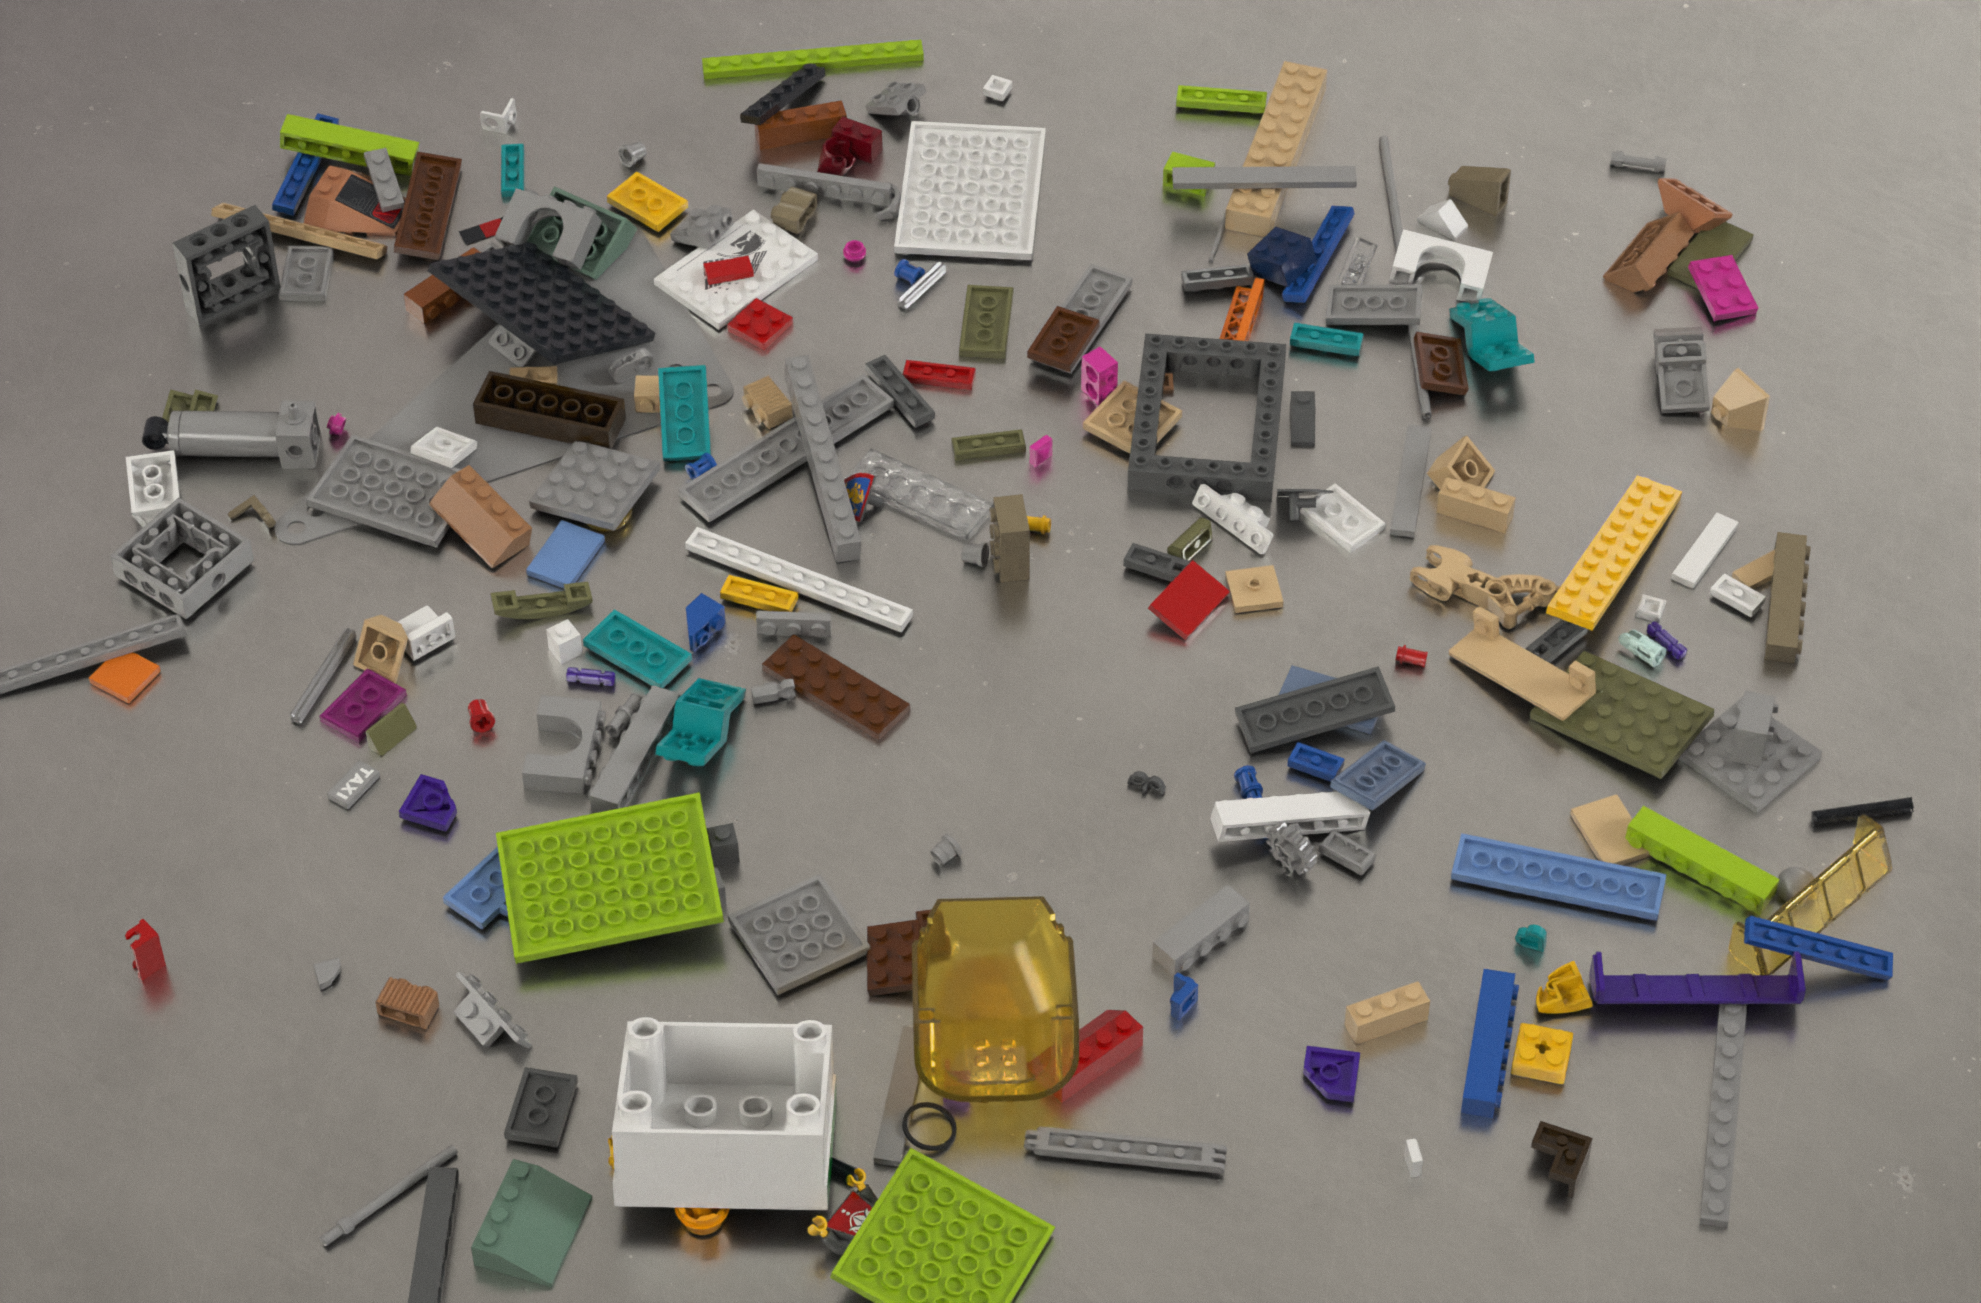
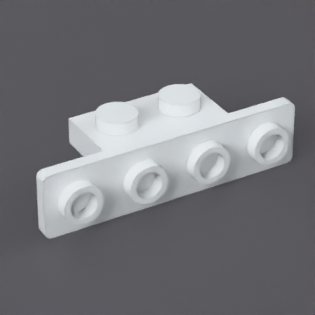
[1192,484,1273,554]

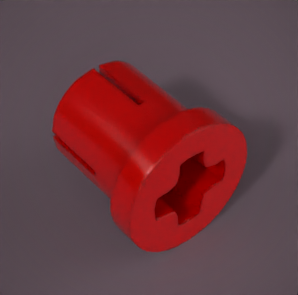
[468,699,495,733]

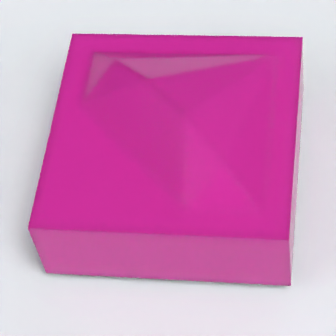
[1029,435,1053,467]

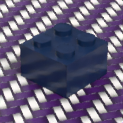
[1247,227,1317,287]

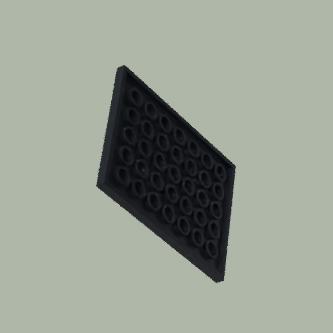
[428,242,656,365]

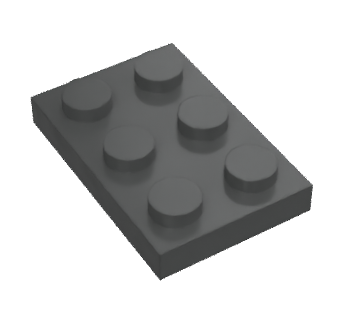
[504,1067,578,1148]

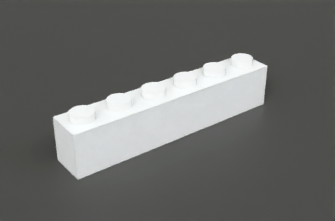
[1210,792,1370,842]

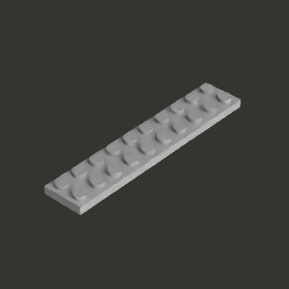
[678,374,894,522]

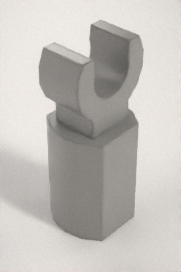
[751,679,796,704]

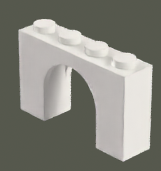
[1389,229,1493,304]

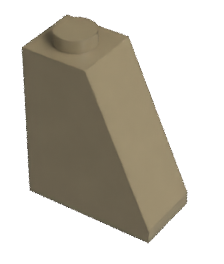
[1448,166,1511,216]

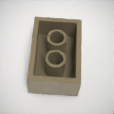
[989,494,1030,583]

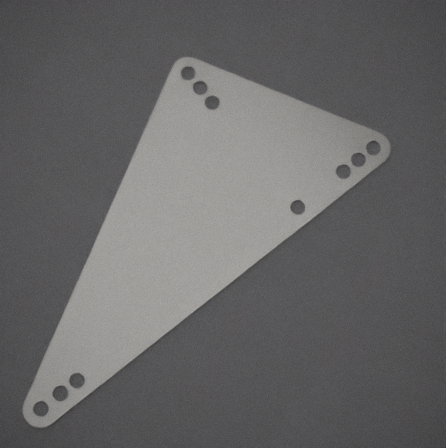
[275,223,734,545]

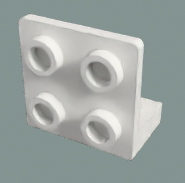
[398,606,455,661]

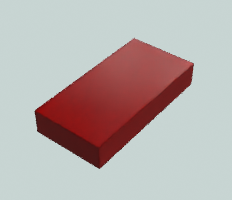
[703,256,754,285]

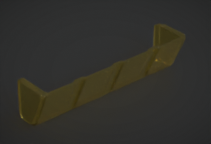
[1729,814,1892,975]

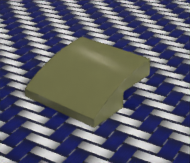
[162,389,218,423]

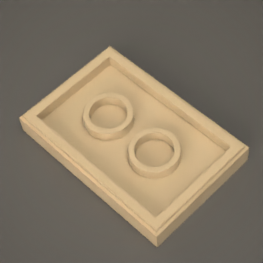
[1570,794,1651,865]

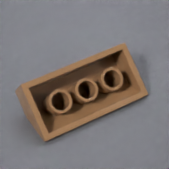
[1603,212,1694,293]
[429,465,532,568]

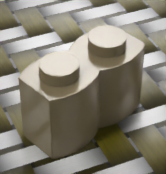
[771,187,817,234]

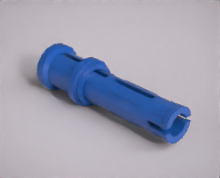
[1234,765,1263,799]

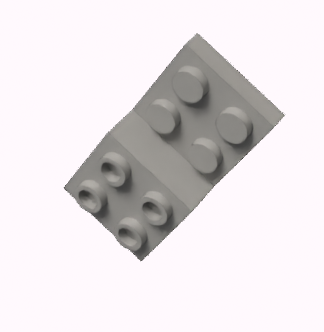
[1653,327,1710,413]

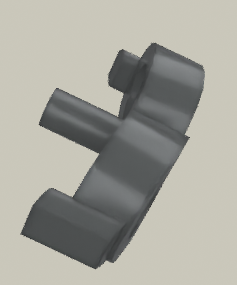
[1127,771,1166,795]

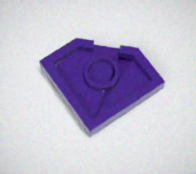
[399,774,457,832]
[1303,1046,1360,1102]

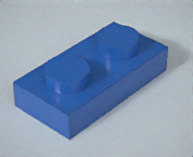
[1287,742,1345,782]

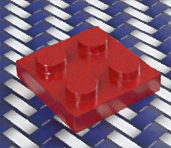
[727,298,793,351]

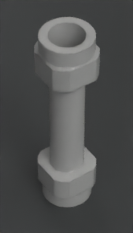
[1610,151,1667,173]

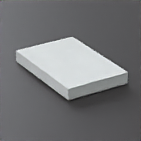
[1300,483,1386,553]

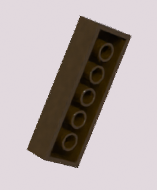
[473,371,626,449]

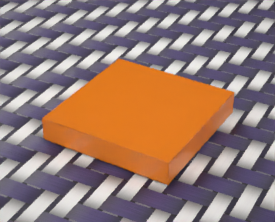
[89,652,161,704]

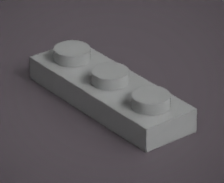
[364,148,404,212]
[756,611,832,637]

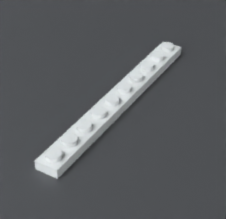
[685,527,913,633]

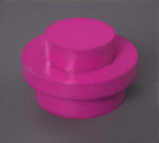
[843,240,866,261]
[327,412,346,436]

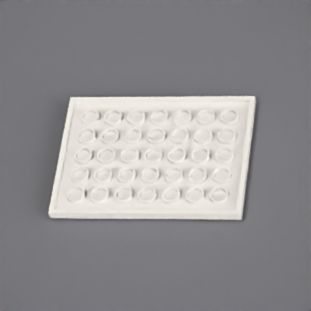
[894,121,1046,260]

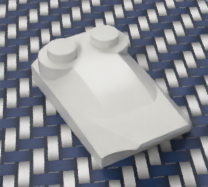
[126,450,180,528]

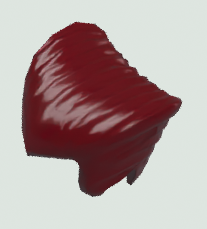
[817,136,856,176]

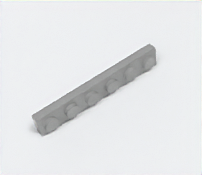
[757,163,892,206]

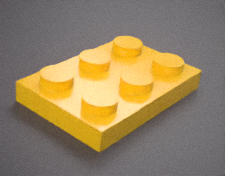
[607,172,688,232]

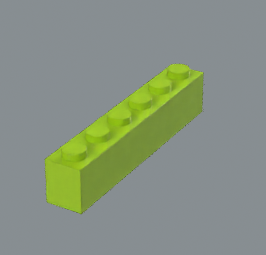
[280,114,419,176]
[1625,805,1780,915]

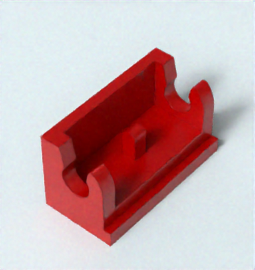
[125,919,166,981]

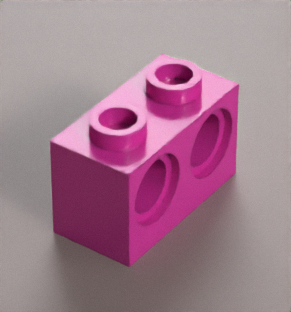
[1081,346,1118,406]

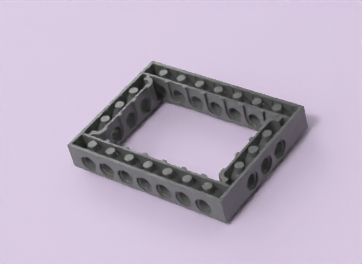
[1127,333,1286,502]

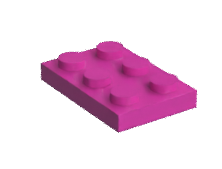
[1688,255,1759,321]

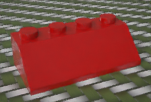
[1027,1010,1143,1103]

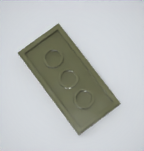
[1667,222,1754,289]
[959,285,1014,359]

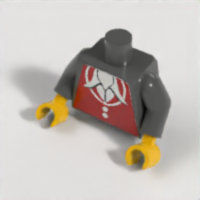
[808,1168,878,1255]

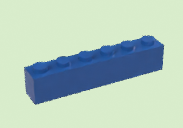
[1461,969,1519,1118]

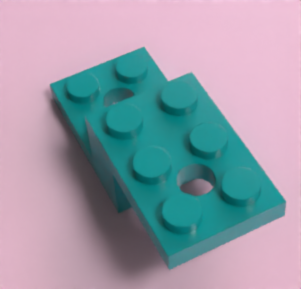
[1449,298,1535,371]
[655,678,746,767]

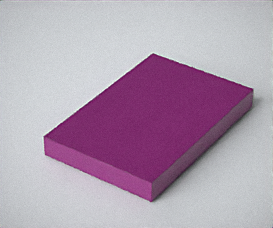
[319,668,407,743]

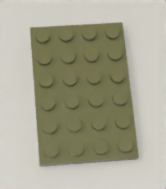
[1530,651,1714,779]

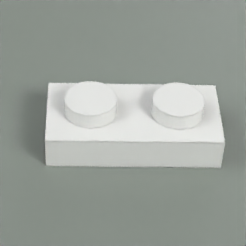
[1710,574,1766,617]

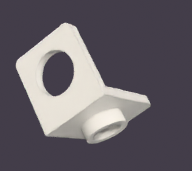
[480,98,517,134]

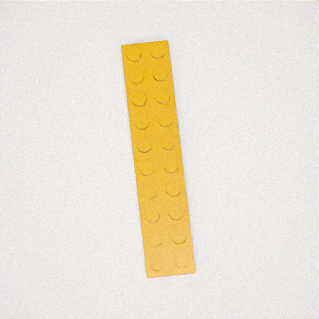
[1546,475,1682,631]

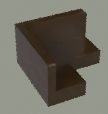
[1531,1121,1593,1198]

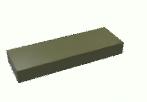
[951,429,1026,461]

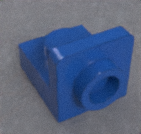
[1170,972,1198,1021]

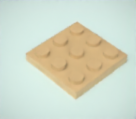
[1083,380,1182,454]

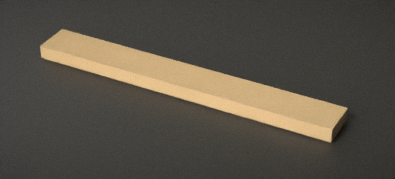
[211,203,388,259]

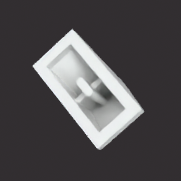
[1417,199,1468,241]

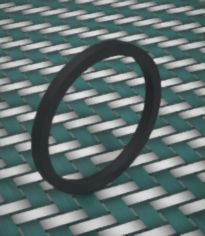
[902,1102,957,1151]

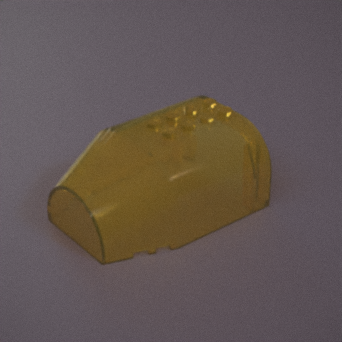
[912,896,1079,1103]

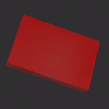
[1148,560,1230,640]

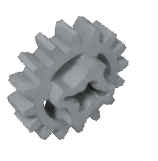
[1266,822,1317,875]

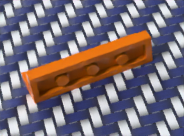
[1219,278,1264,341]

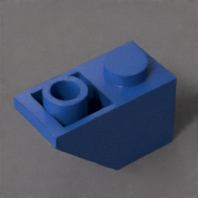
[686,593,726,652]

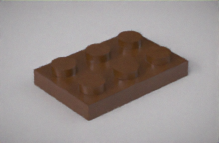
[1027,306,1100,372]
[1413,331,1469,396]
[867,919,921,996]

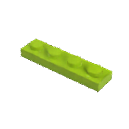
[1176,85,1267,113]

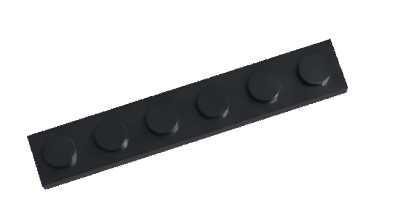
[740,63,826,125]

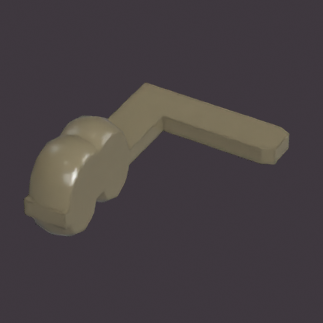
[227,495,276,528]

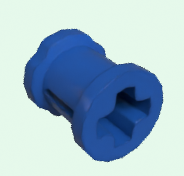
[894,259,925,286]
[685,452,717,480]

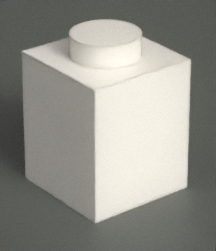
[546,619,583,664]

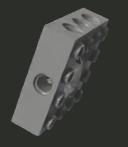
[110,497,254,619]

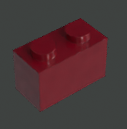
[832,116,883,164]

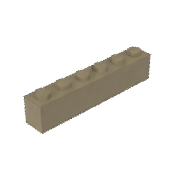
[1764,532,1811,664]

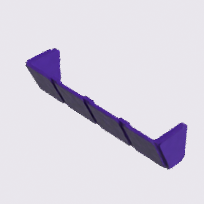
[1589,951,1806,1004]

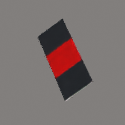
[459,217,503,245]

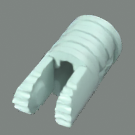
[1618,629,1666,667]

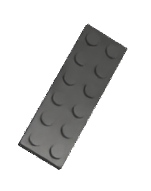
[1235,666,1395,753]

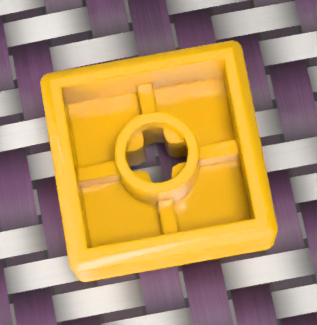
[1511,1023,1573,1084]

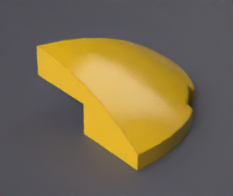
[1536,961,1593,1014]

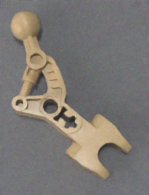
[1410,545,1561,629]

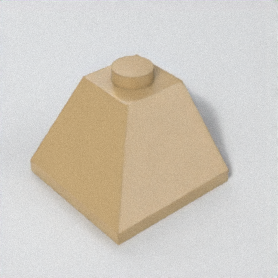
[1711,368,1770,431]
[1427,436,1495,489]
[353,615,408,684]

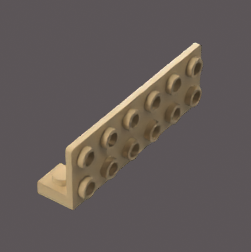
[1449,606,1596,721]

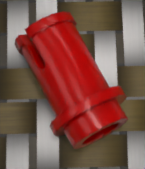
[1395,645,1428,668]

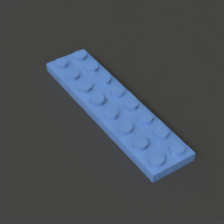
[1451,833,1667,921]

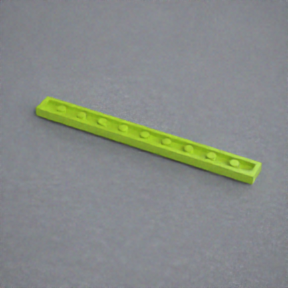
[702,39,924,80]

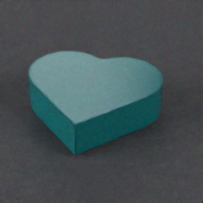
[1515,924,1547,952]

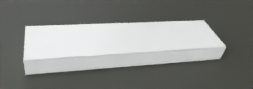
[1671,513,1739,589]

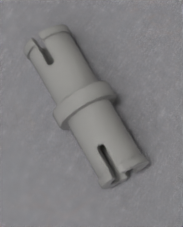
[605,693,642,737]

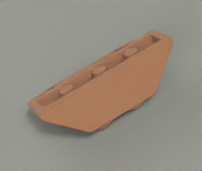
[1657,178,1733,233]

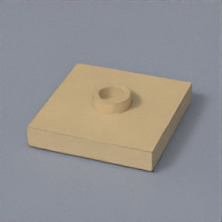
[1225,565,1284,613]

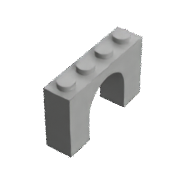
[494,188,602,270]
[522,695,606,795]

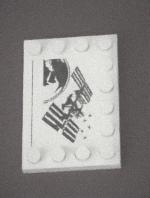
[654,209,818,330]

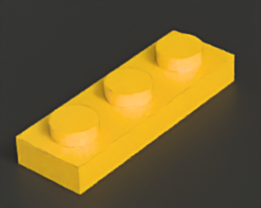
[720,575,798,612]

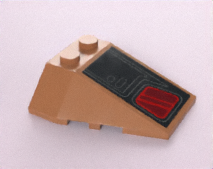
[304,165,406,236]

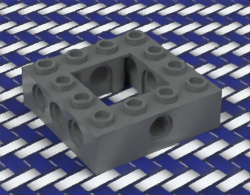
[172,205,280,325]

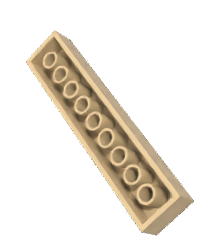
[1225,61,1327,237]

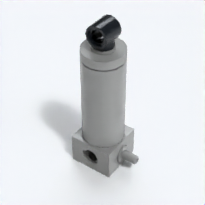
[142,401,321,469]

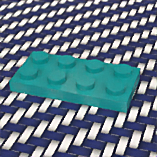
[658,365,711,461]
[583,609,692,688]

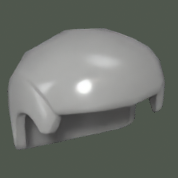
[1777,867,1817,905]

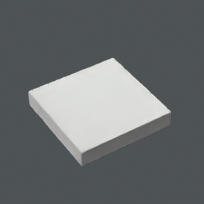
[410,427,477,468]

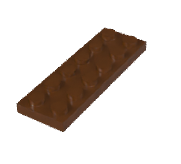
[394,151,462,260]
[762,634,910,741]

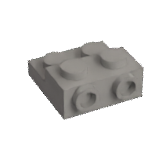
[670,205,734,249]

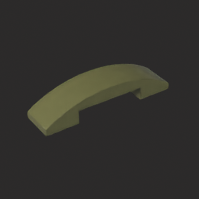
[490,581,593,619]

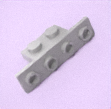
[453,972,532,1048]

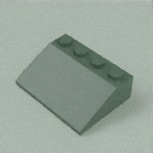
[527,186,637,280]
[471,1159,593,1287]

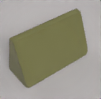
[366,702,417,756]

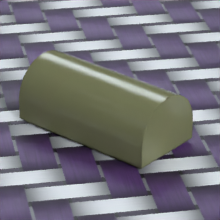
[1167,518,1213,561]

